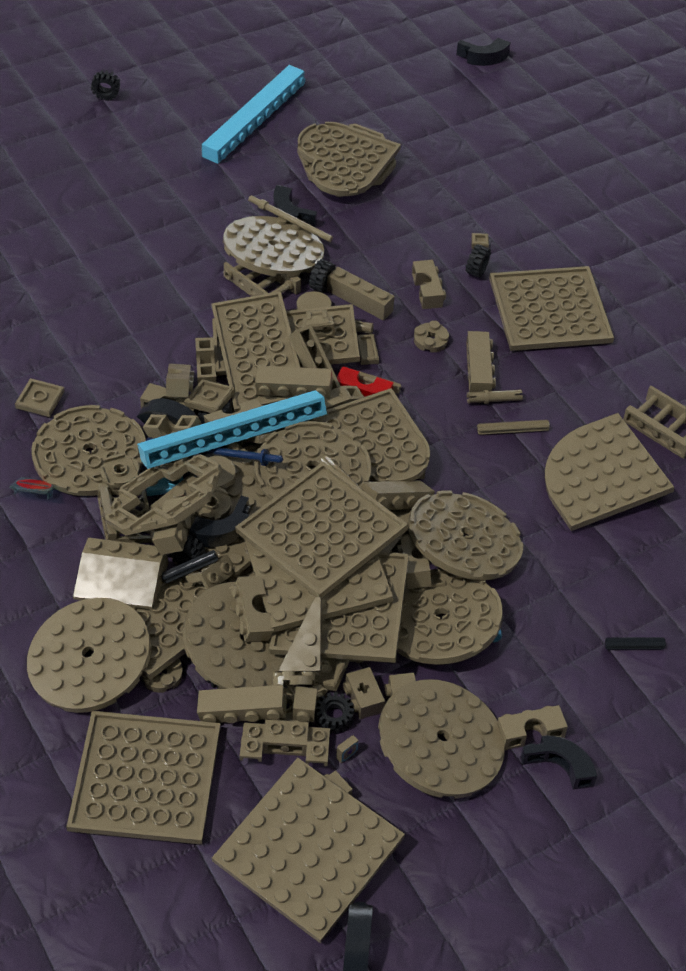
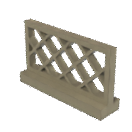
[97,483,155,543]

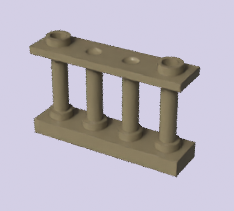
[224,262,301,296]
[623,386,686,459]

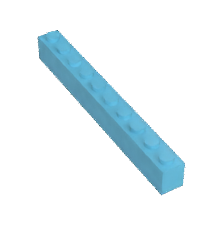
[202,65,305,164]
[137,390,327,469]

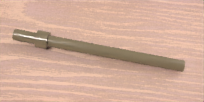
[248,195,333,242]

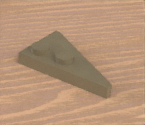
[279,597,322,673]

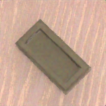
[357,334,379,365]

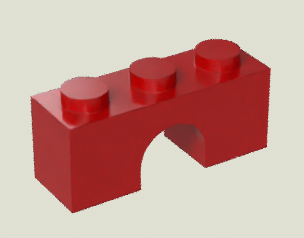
[337,366,394,397]

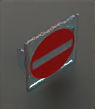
[9,477,55,499]

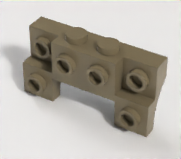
[240,719,330,766]

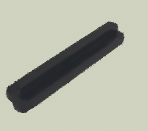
[162,550,219,584]
[605,637,666,649]

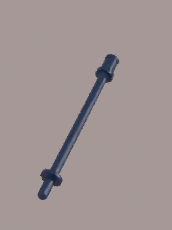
[146,437,283,466]

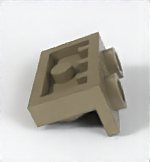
[185,555,234,590]

